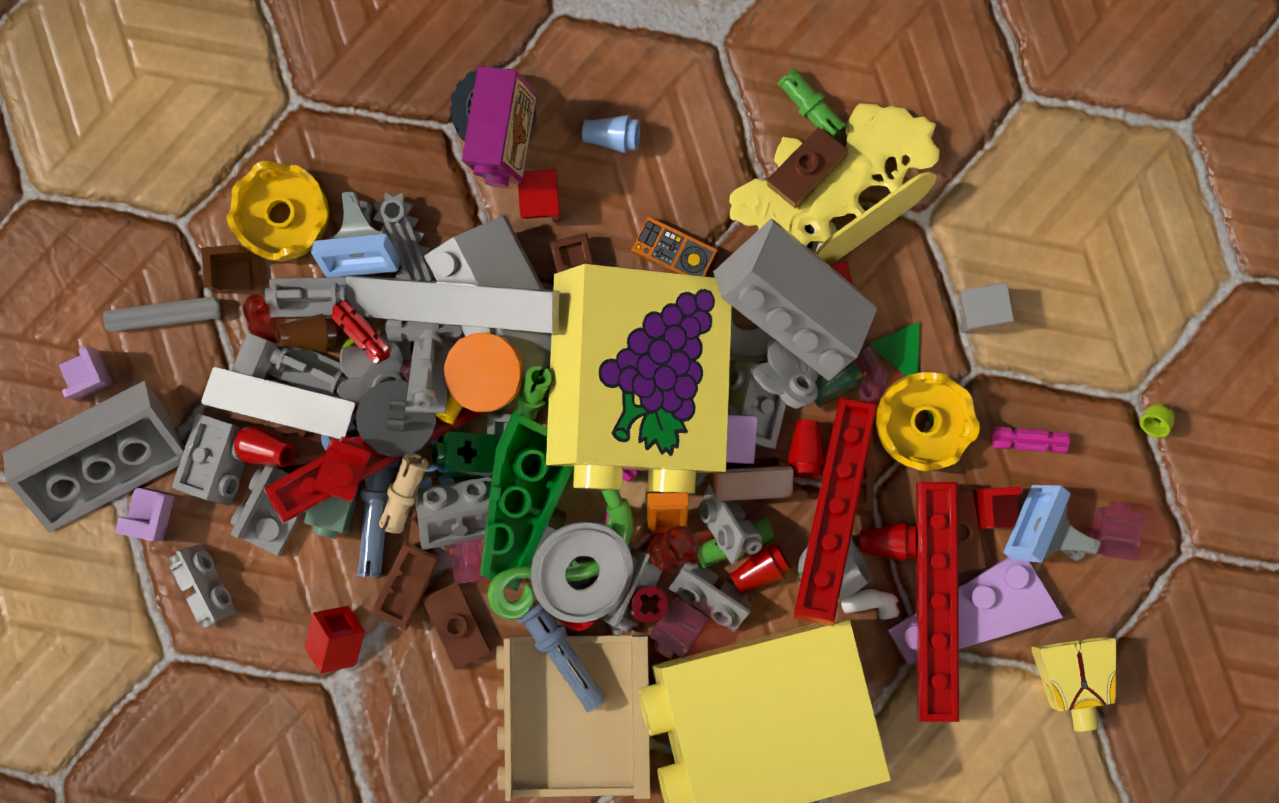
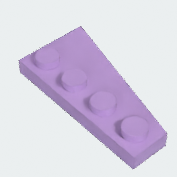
[886,556,1063,665]

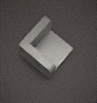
[960,283,1014,333]

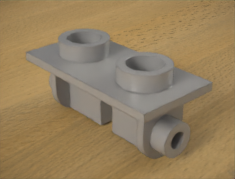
[265,277,346,318]
[405,329,454,413]
[269,347,348,399]
[699,483,762,565]
[169,543,237,629]
[600,547,663,633]
[669,560,753,632]

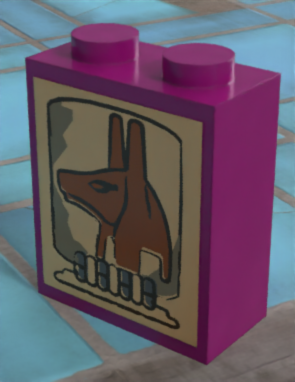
[461,66,537,188]

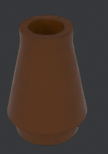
[276,313,336,352]

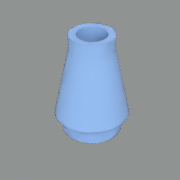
[582,115,641,154]

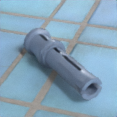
[356,461,399,578]
[516,600,607,712]

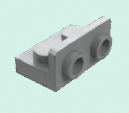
[728,361,786,449]
[171,413,246,506]
[230,465,301,556]
[415,477,492,550]

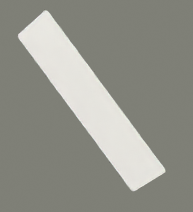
[201,367,355,439]

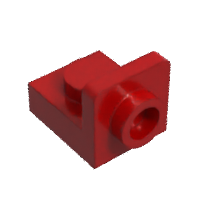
[312,436,371,503]

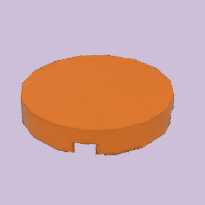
[444,332,524,412]

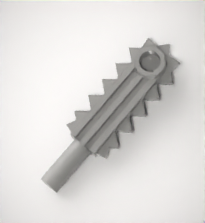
[373,192,435,281]

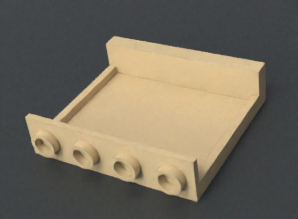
[496,635,650,801]

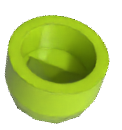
[1140,403,1175,438]

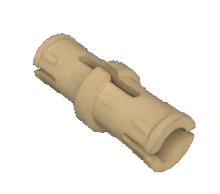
[379,453,428,534]

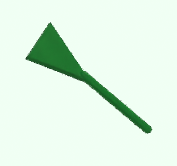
[867,321,934,426]

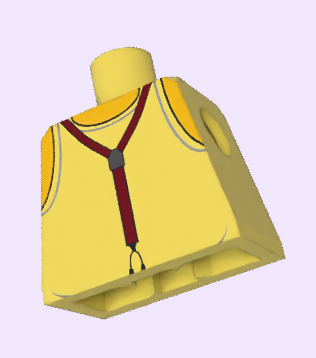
[1031,636,1116,732]

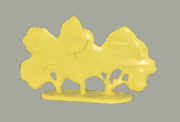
[729,103,940,265]

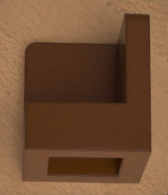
[201,245,253,293]

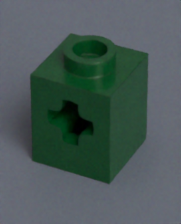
[432,431,495,480]

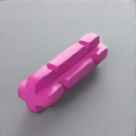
[992,426,1070,453]

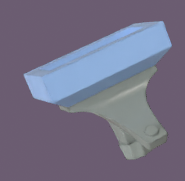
[311,191,401,278]
[1003,485,1101,562]

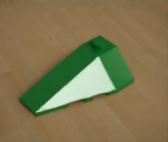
[480,412,574,591]

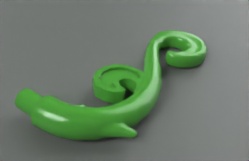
[487,490,633,620]

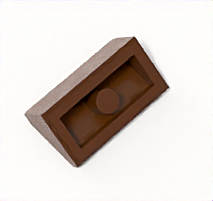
[708,458,793,501]

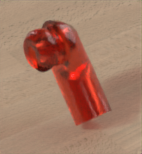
[243,294,278,345]

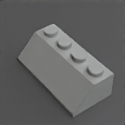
[424,216,552,383]
[713,218,878,381]
[3,380,185,532]

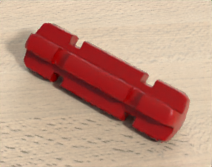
[331,301,391,364]

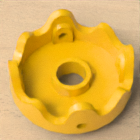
[226,161,329,262]
[876,372,980,471]

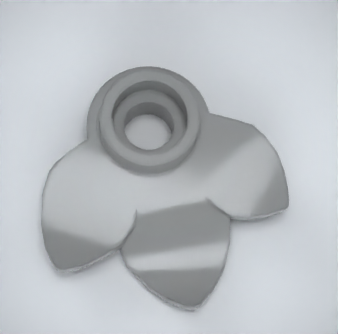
[337,334,404,407]
[749,340,819,409]

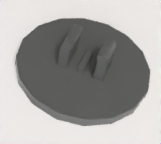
[356,380,436,457]

